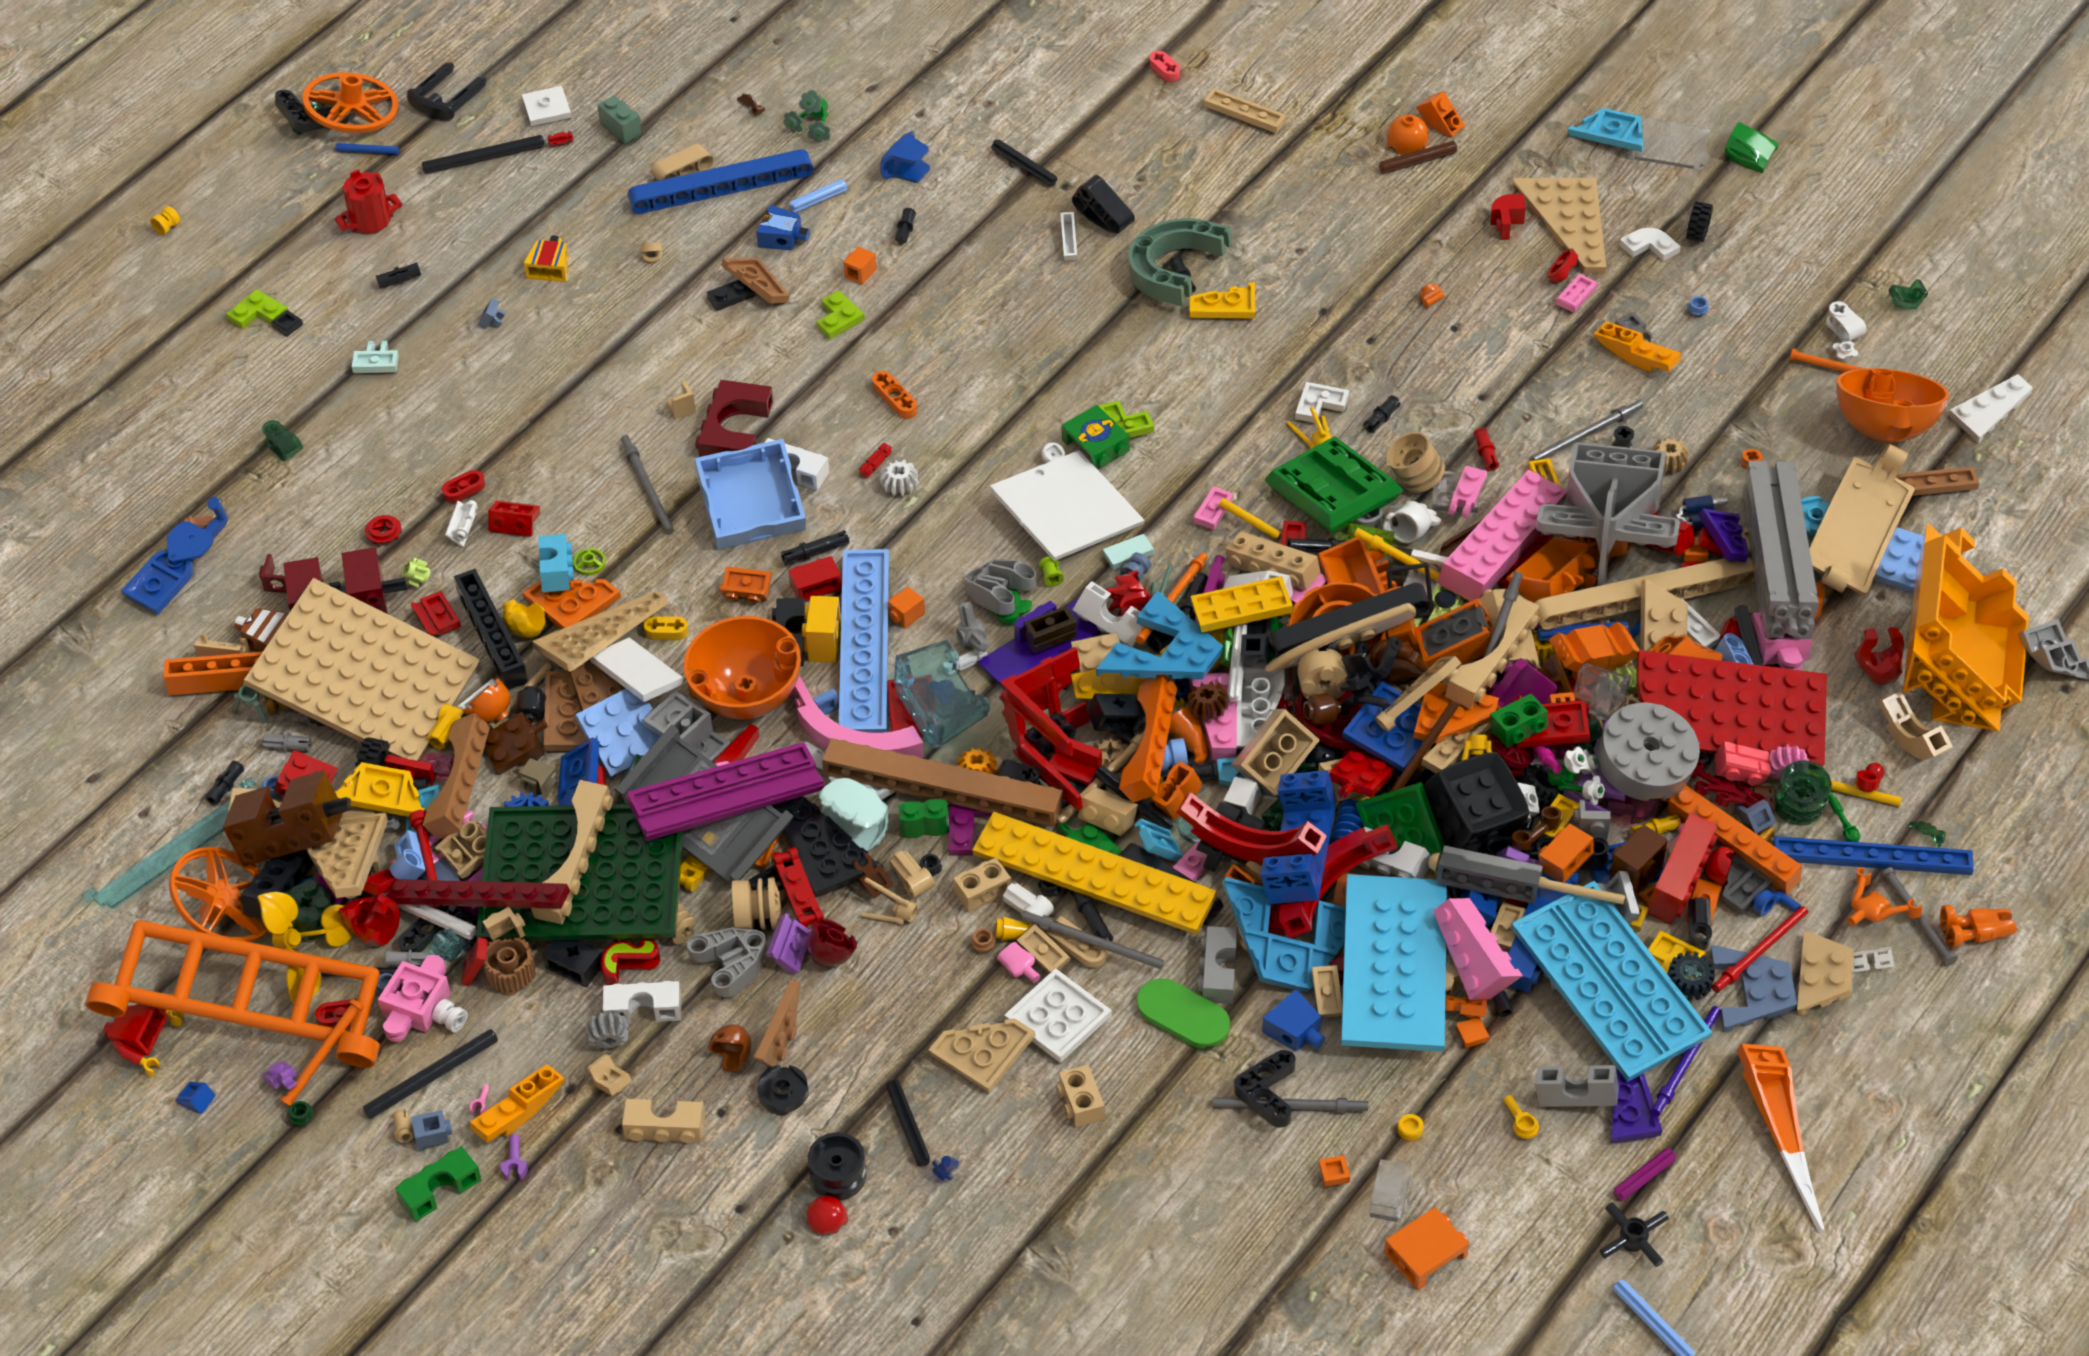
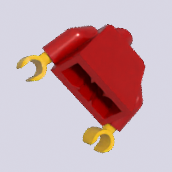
[104,1004,184,1077]

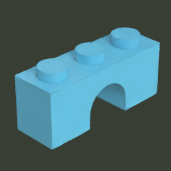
[538,534,574,592]

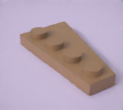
[544,671,587,751]

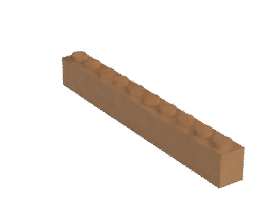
[822,738,1063,827]

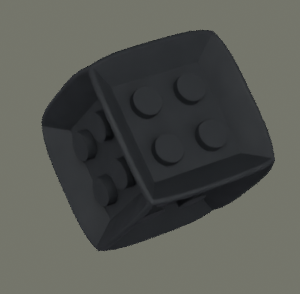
[1423,752,1529,855]

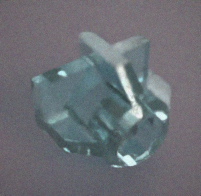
[430,929,471,961]

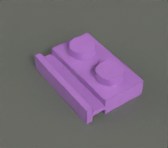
[766,913,809,975]

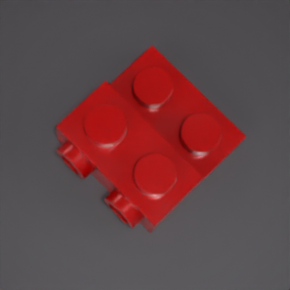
[274,750,338,797]

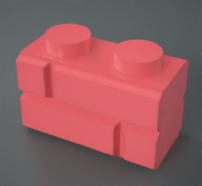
[1714,741,1771,786]

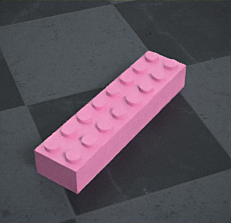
[1437,470,1567,601]

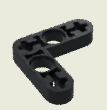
[275,90,350,132]
[398,905,489,952]
[1234,1050,1296,1128]

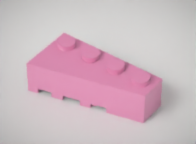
[1189,673,1237,763]
[1433,898,1523,1000]

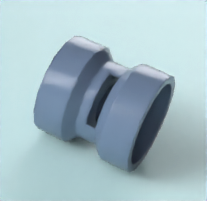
[1120,552,1151,582]

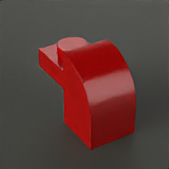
[1490,194,1526,240]

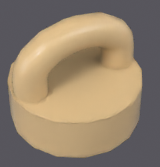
[641,242,662,263]

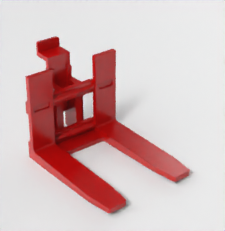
[999,647,1089,811]

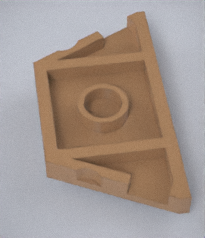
[754,979,801,1067]

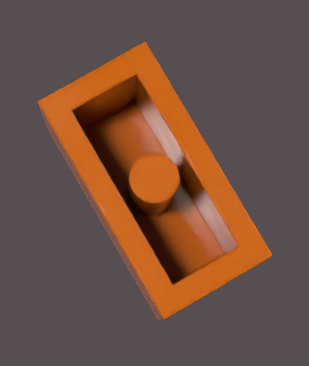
[1538,823,1594,883]

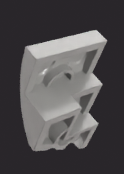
[2017,619,2089,680]

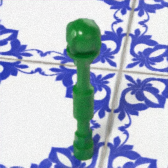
[1817,776,1861,842]

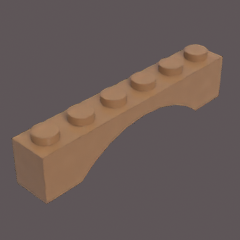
[423,712,490,840]

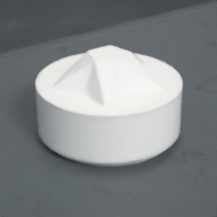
[1041,443,1065,463]

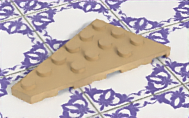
[532,590,668,672]
[305,813,388,898]

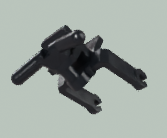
[1339,636,1402,713]

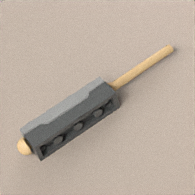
[1428,846,1625,905]

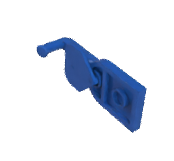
[121,497,228,615]
[558,737,600,806]

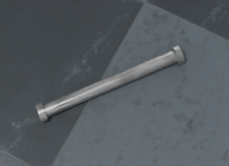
[1880,867,1958,966]

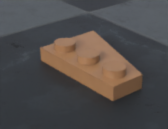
[720,257,790,304]

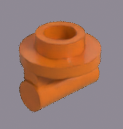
[1419,282,1445,307]

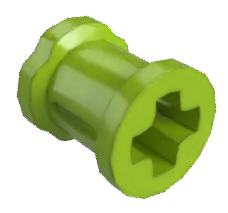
[1038,556,1064,587]

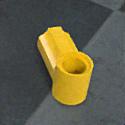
[426,704,468,751]

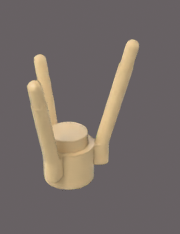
[861,878,918,925]

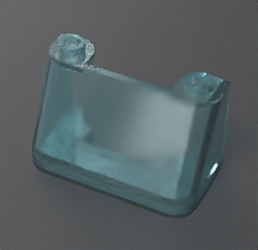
[894,640,990,749]

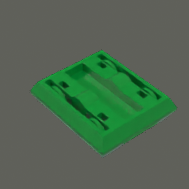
[1265,436,1403,535]

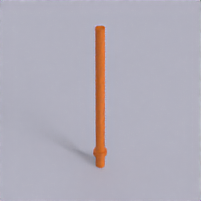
[1135,553,1208,644]

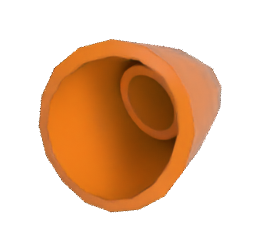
[1168,707,1208,764]

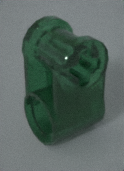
[262,420,303,461]

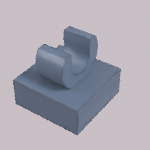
[478,298,506,329]

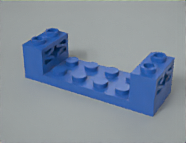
[1260,771,1337,904]

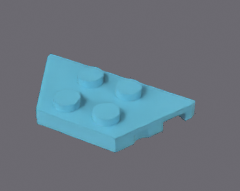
[1568,108,1643,152]

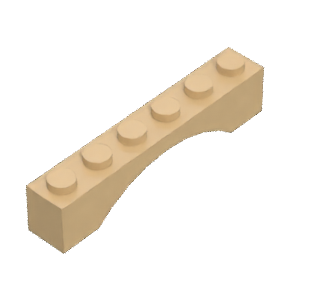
[1445,596,1540,709]
[531,780,613,925]

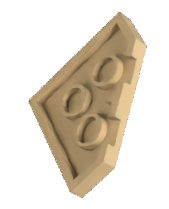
[928,1018,1036,1093]

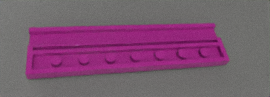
[626,742,824,841]

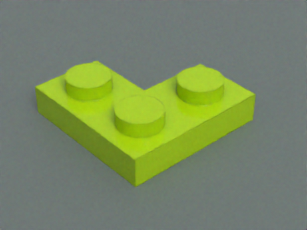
[226,289,288,329]
[816,290,865,339]
[1098,400,1154,438]

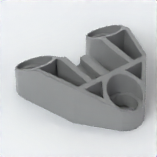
[964,559,1037,615]
[687,928,766,997]

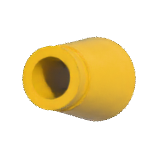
[995,917,1032,941]

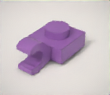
[262,1061,297,1090]

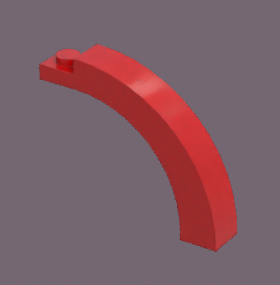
[1176,792,1327,863]
[1279,824,1398,938]

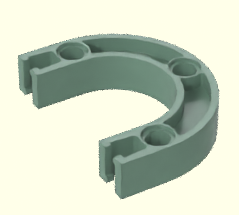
[1128,218,1232,306]

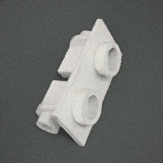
[445,500,478,548]

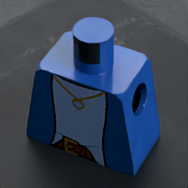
[756,205,810,250]

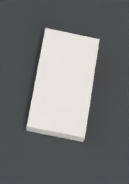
[590,638,683,702]

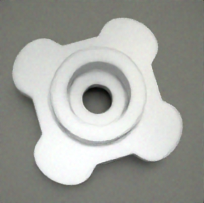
[1833,341,1858,362]

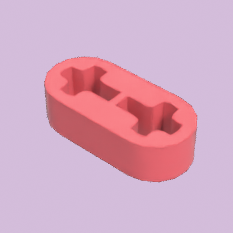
[1150,51,1180,82]

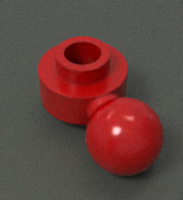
[1855,763,1885,792]

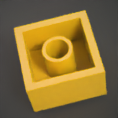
[802,596,841,663]

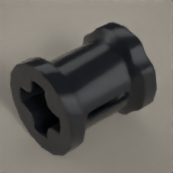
[1612,426,1634,448]

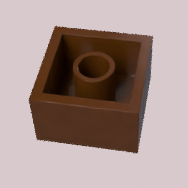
[1609,824,1668,896]

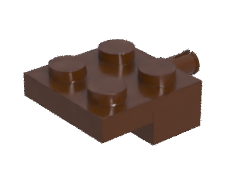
[485,712,548,775]

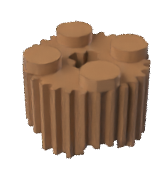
[483,937,536,996]

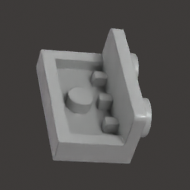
[1572,800,1611,841]
[1597,871,1640,925]

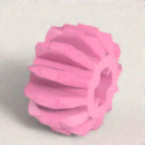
[1769,744,1809,783]

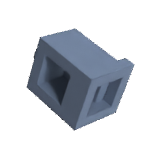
[412,1110,453,1152]

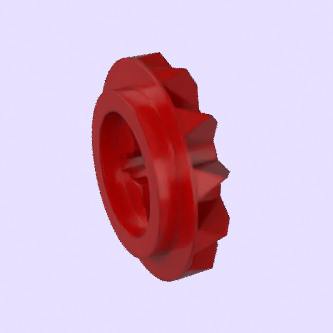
[365,515,402,546]

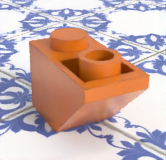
[1416,91,1465,137]

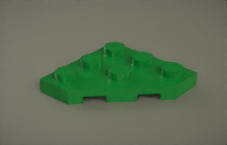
[1355,782,1445,855]

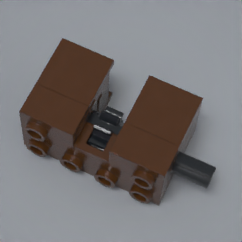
[222,770,352,867]

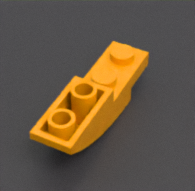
[1594,321,1681,372]
[470,1064,565,1143]

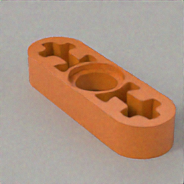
[872,371,917,419]

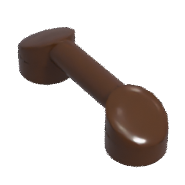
[1511,806,1561,851]

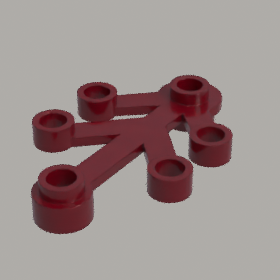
[1690,760,1767,808]

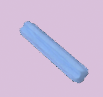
[789,179,847,213]

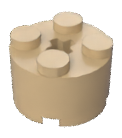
[1297,648,1348,700]

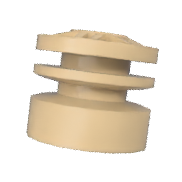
[1386,432,1445,493]
[732,877,781,931]

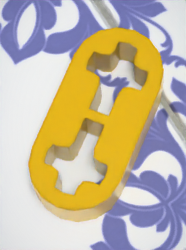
[644,616,689,640]

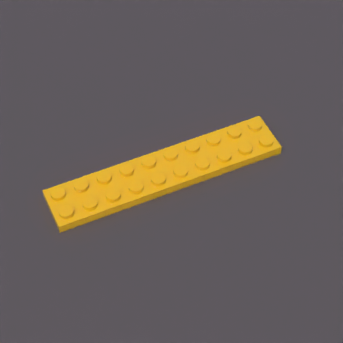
[972,811,1217,935]

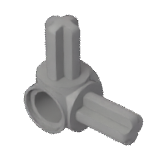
[956,602,989,652]

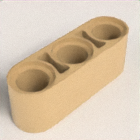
[651,144,714,181]

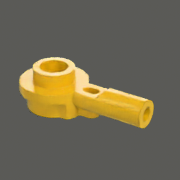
[1503,1095,1539,1139]

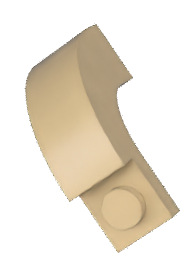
[1878,691,1953,760]

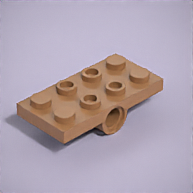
[570,645,626,711]

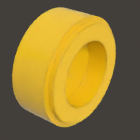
[1397,1114,1424,1141]

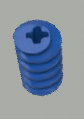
[1329,799,1364,844]

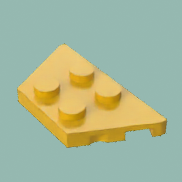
[335,762,425,817]

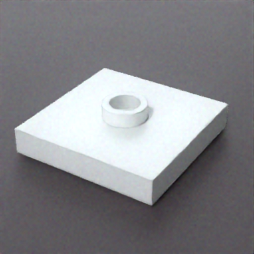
[522,86,572,126]

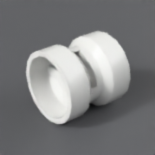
[432,999,468,1033]

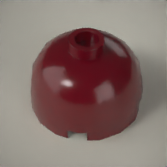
[806,919,857,967]

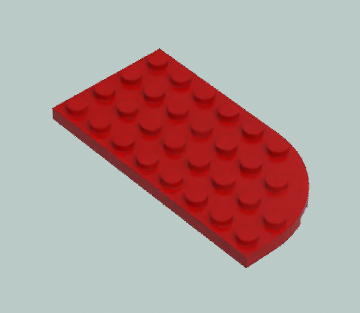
[1636,650,1827,767]

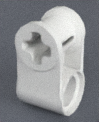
[1826,301,1866,342]

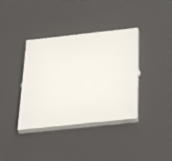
[989,450,1145,561]

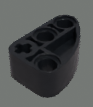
[1072,175,1135,234]

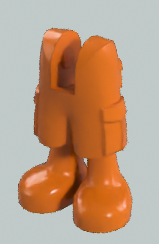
[1940,905,2017,948]

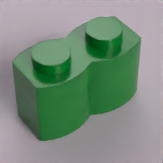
[898,799,949,838]

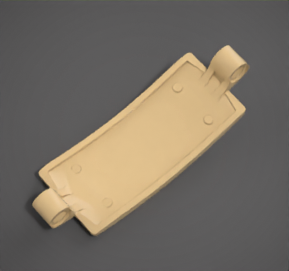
[1809,444,1915,596]

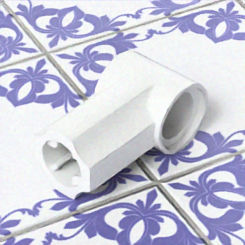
[1003,883,1054,926]

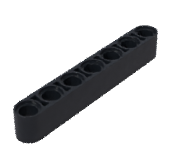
[1268,583,1431,658]

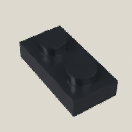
[707,280,755,311]

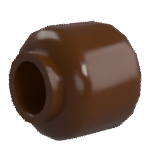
[1303,693,1341,726]

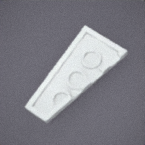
[1948,374,2033,443]

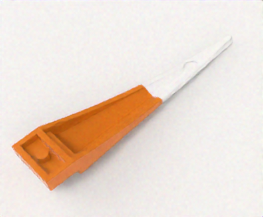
[1736,1044,1824,1234]

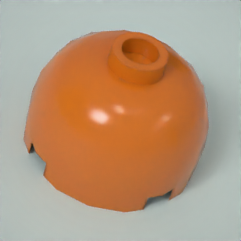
[1387,114,1429,155]
[463,677,511,724]

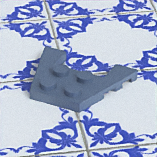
[1710,945,1797,1032]

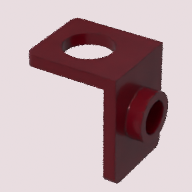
[259,554,287,593]

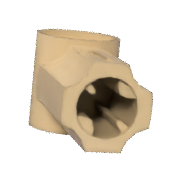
[890,851,935,898]

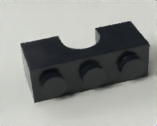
[772,598,806,667]

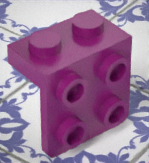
[1488,658,1557,705]

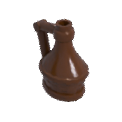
[1370,639,1443,686]

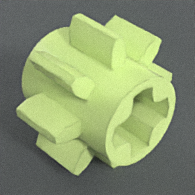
[401,558,430,588]

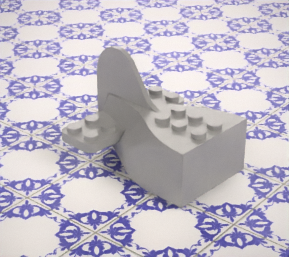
[1536,442,1680,586]

